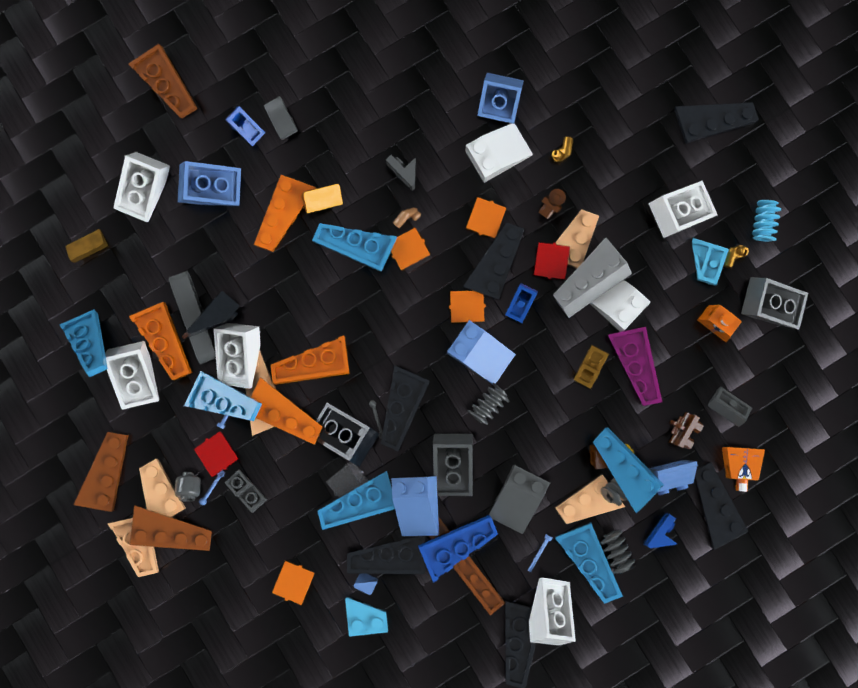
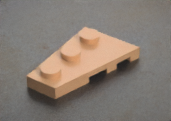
[556,209,599,269]
[139,459,186,517]
[555,475,625,524]
[108,518,159,577]

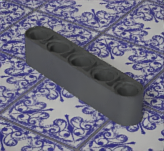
[169,271,216,364]

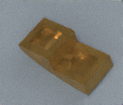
[574,345,609,389]

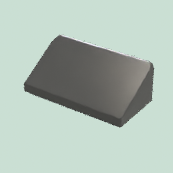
[708,386,752,427]

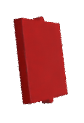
[534,242,570,279]
[194,431,239,477]

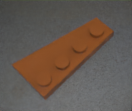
[129,44,198,119]
[74,432,128,512]
[130,505,212,551]

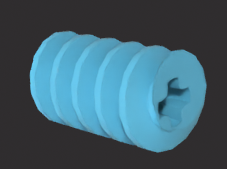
[752,200,781,242]

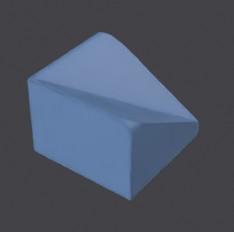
[354,574,378,595]

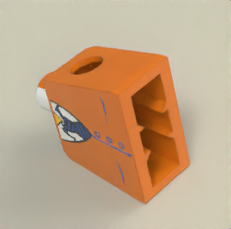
[697,305,742,342]
[722,447,765,491]

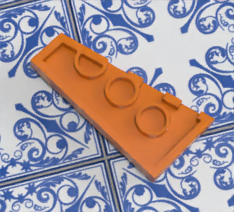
[254,175,317,252]
[129,302,192,380]
[271,336,350,385]
[251,377,323,444]

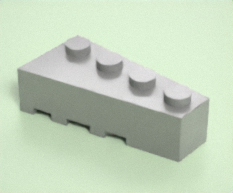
[553,238,632,318]

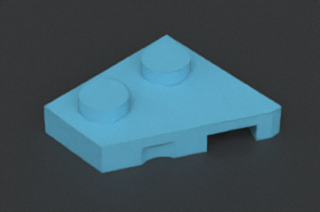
[692,238,729,286]
[345,597,388,636]

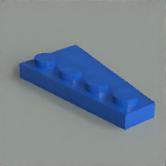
[418,515,498,583]

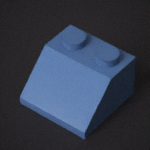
[477,73,524,124]

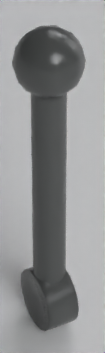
[369,400,383,439]

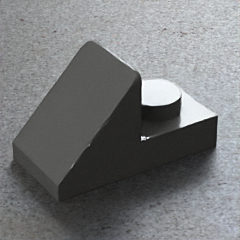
[386,155,416,191]

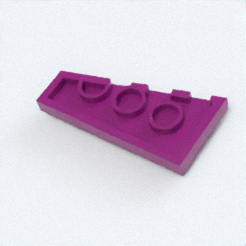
[608,327,662,406]

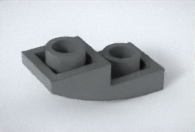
[264,96,298,140]
[225,470,267,513]

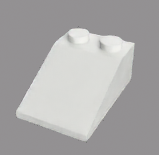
[465,123,533,183]
[113,152,170,222]
[648,181,717,238]
[590,280,650,332]
[214,323,260,389]
[105,341,159,409]
[529,578,575,645]

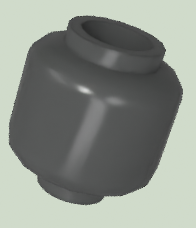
[175,472,201,502]

